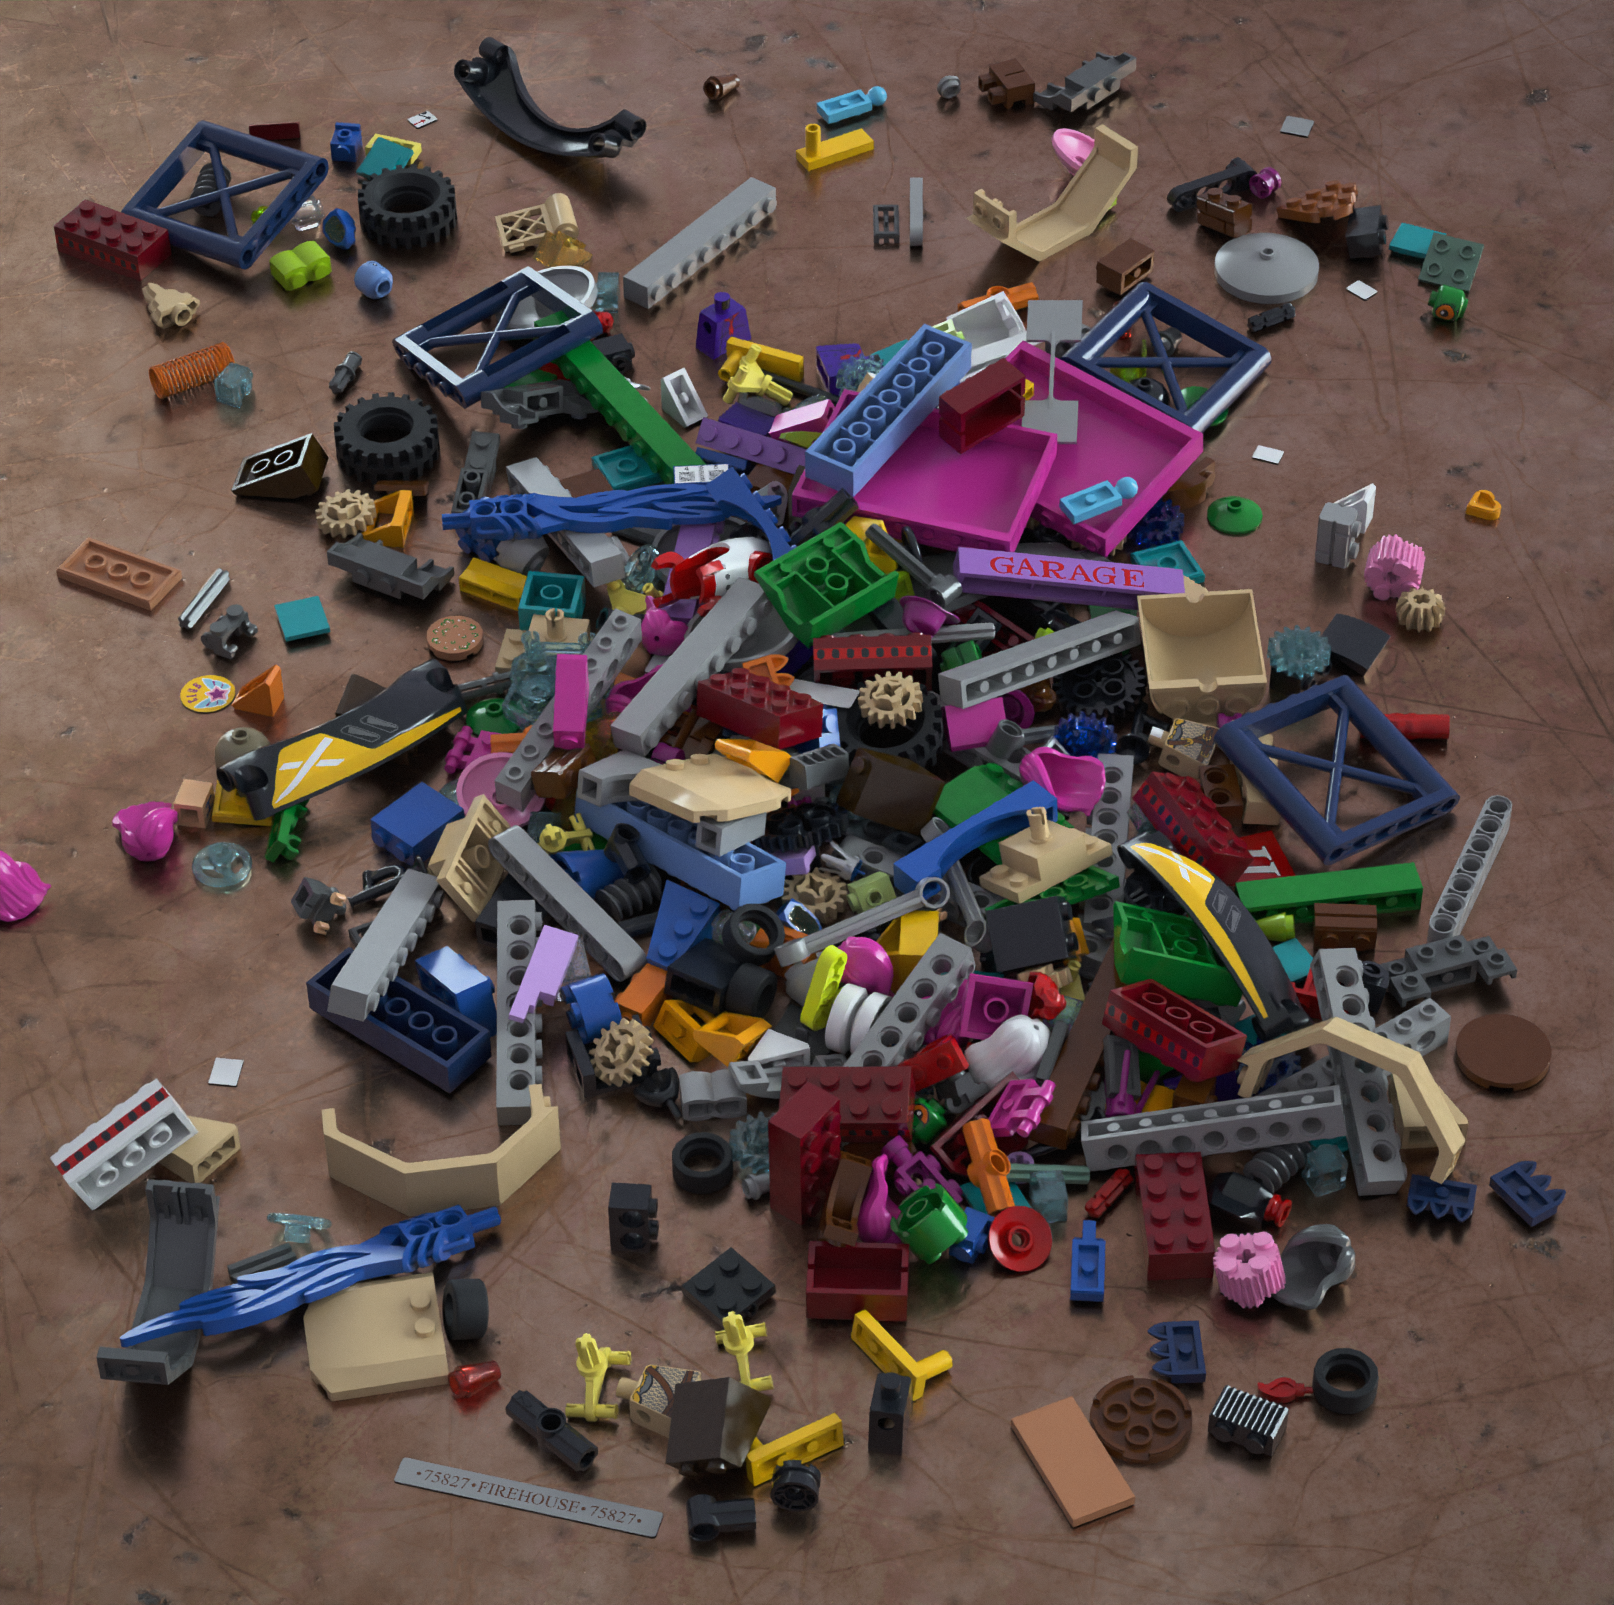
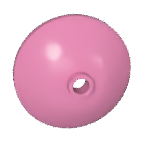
[1052,128,1094,176]
[456,752,546,827]

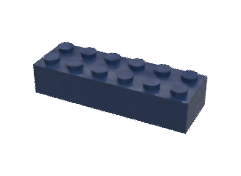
[306,947,492,1093]

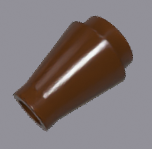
[703,74,740,100]

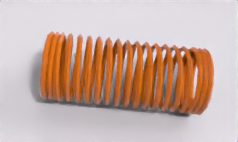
[149,342,236,399]

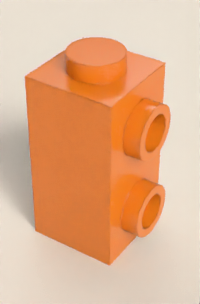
[614,963,673,1027]

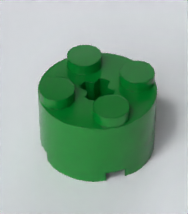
[890,1184,968,1264]

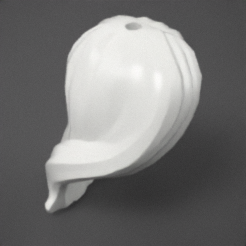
[964,1014,1051,1089]

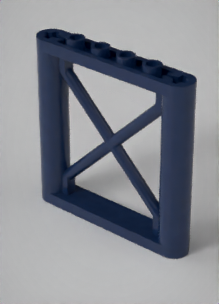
[121,120,329,270]
[392,266,603,409]
[1059,282,1272,433]
[1213,675,1460,866]

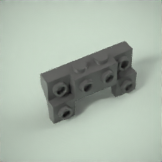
[1033,51,1136,112]
[481,379,598,429]
[327,533,454,600]
[1379,935,1517,1007]

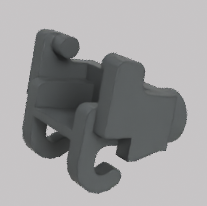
[201,604,258,659]
[934,1070,989,1116]

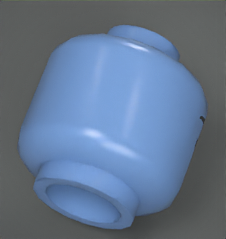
[354,261,393,300]

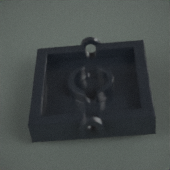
[682,1247,776,1330]

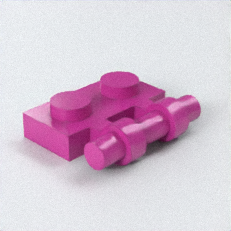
[444,726,501,774]
[988,1079,1056,1138]

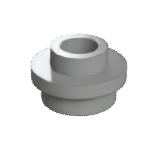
[936,76,961,99]

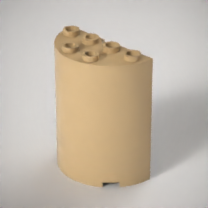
[1137,589,1267,727]

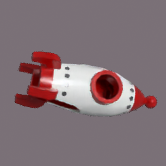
[651,537,773,617]

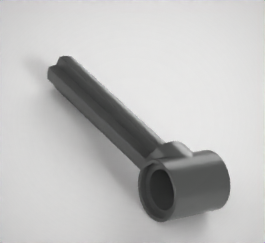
[865,523,962,609]
[986,719,1080,759]

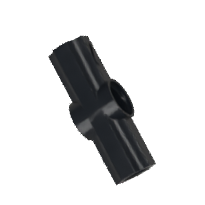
[788,488,859,547]
[1009,597,1082,632]
[505,1390,598,1472]

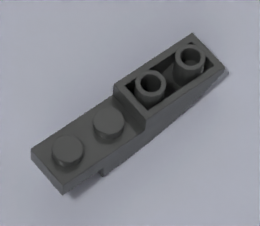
[451,431,500,513]

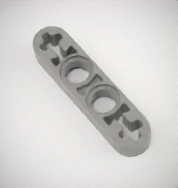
[910,177,923,246]

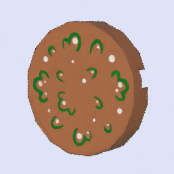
[426,616,483,661]

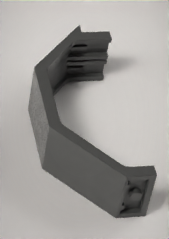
[96,1179,220,1385]

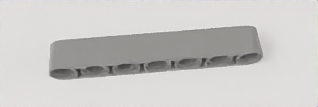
[1426,795,1512,944]
[488,825,647,982]

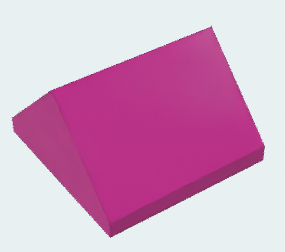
[941,697,1006,752]
[959,973,1033,1040]

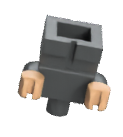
[291,877,347,935]

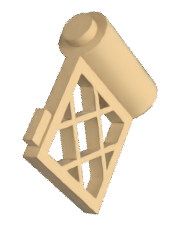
[495,193,579,253]

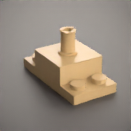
[495,608,595,680]
[426,794,511,922]
[979,807,1113,904]

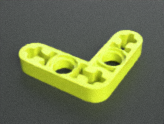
[800,945,847,1031]

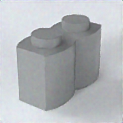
[679,1068,747,1121]

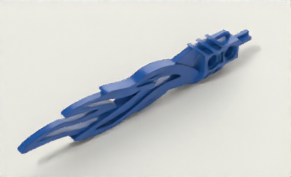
[442,484,782,541]
[120,1205,501,1347]

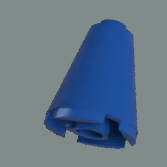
[550,849,624,900]

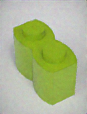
[269,241,332,291]

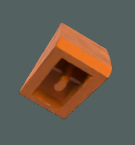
[231,664,284,717]

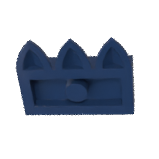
[1489,1161,1566,1227]
[1406,1174,1477,1223]
[1147,1320,1206,1384]

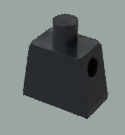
[868,1372,913,1456]

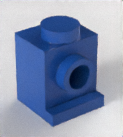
[330,122,362,162]
[949,1207,995,1264]

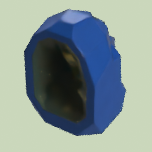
[323,208,356,250]
[775,898,822,935]

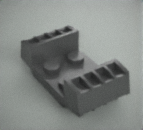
[730,734,850,790]

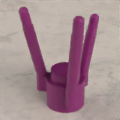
[1104,1049,1160,1118]

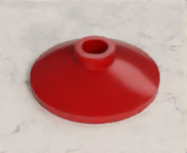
[988,1206,1052,1272]

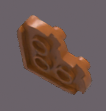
[1276,180,1358,223]

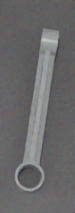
[921,817,992,953]
[774,877,950,967]

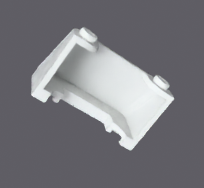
[946,291,1026,383]

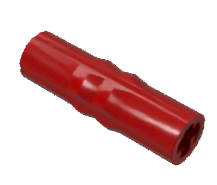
[1359,713,1450,740]

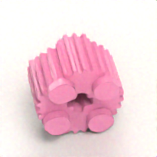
[1364,534,1425,600]
[1213,1232,1286,1309]

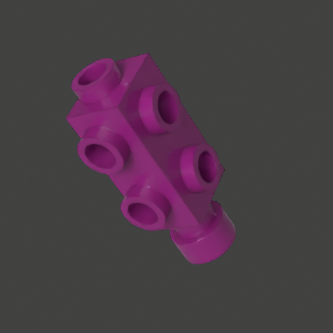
[880,1135,963,1207]

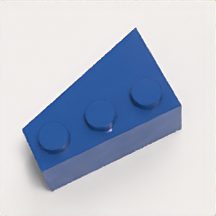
[646,880,721,971]
[414,946,497,1037]

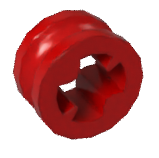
[1264,1194,1292,1227]

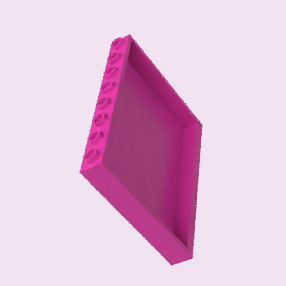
[1005,340,1203,557]
[792,389,1058,552]

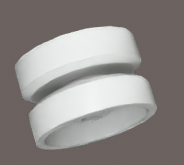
[825,983,892,1054]

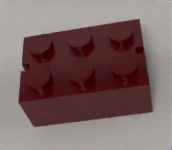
[939,358,1026,454]
[806,1241,909,1321]

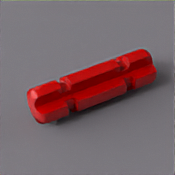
[1084,1168,1133,1218]

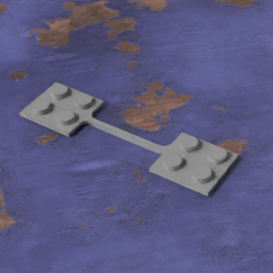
[1022,300,1083,444]

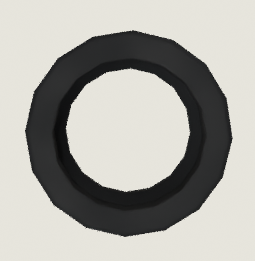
[722,904,785,966]
[672,1132,733,1194]
[1312,1348,1379,1414]

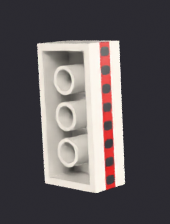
[50,1078,198,1211]

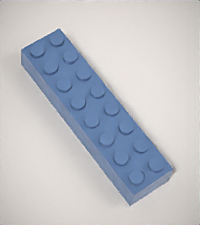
[805,324,972,497]
[574,788,786,911]

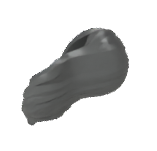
[1271,1224,1356,1311]

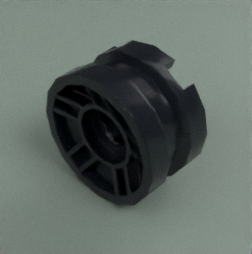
[770,1460,821,1512]

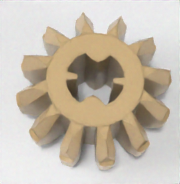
[1396,587,1445,633]

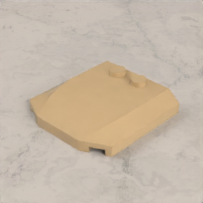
[629,753,791,823]
[303,1272,450,1402]

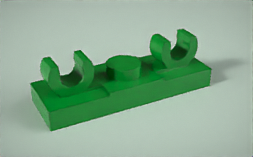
[265,799,310,862]

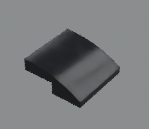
[1317,613,1391,676]

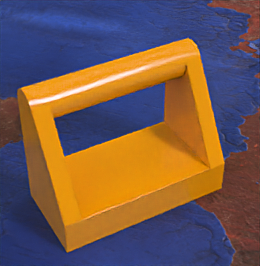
[361,490,414,548]
[715,739,792,783]
[653,999,734,1063]
[693,1012,772,1067]

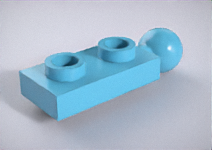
[817,86,887,124]
[1059,477,1138,524]

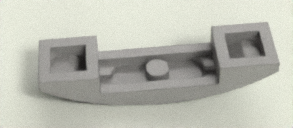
[728,1054,847,1099]

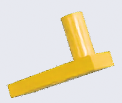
[796,124,874,171]
[718,337,804,382]
[851,1309,953,1401]
[745,1413,844,1487]

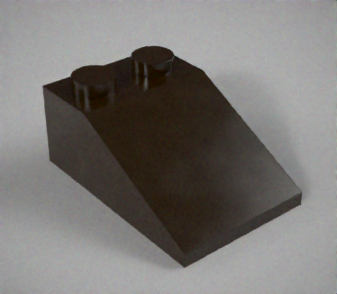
[231,433,329,499]

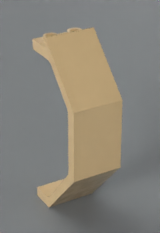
[966,124,1138,262]
[1237,1017,1466,1184]
[321,1084,561,1217]

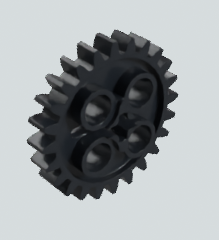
[1052,651,1147,724]
[753,801,850,853]

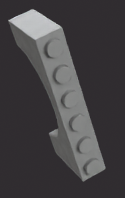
[577,750,767,857]

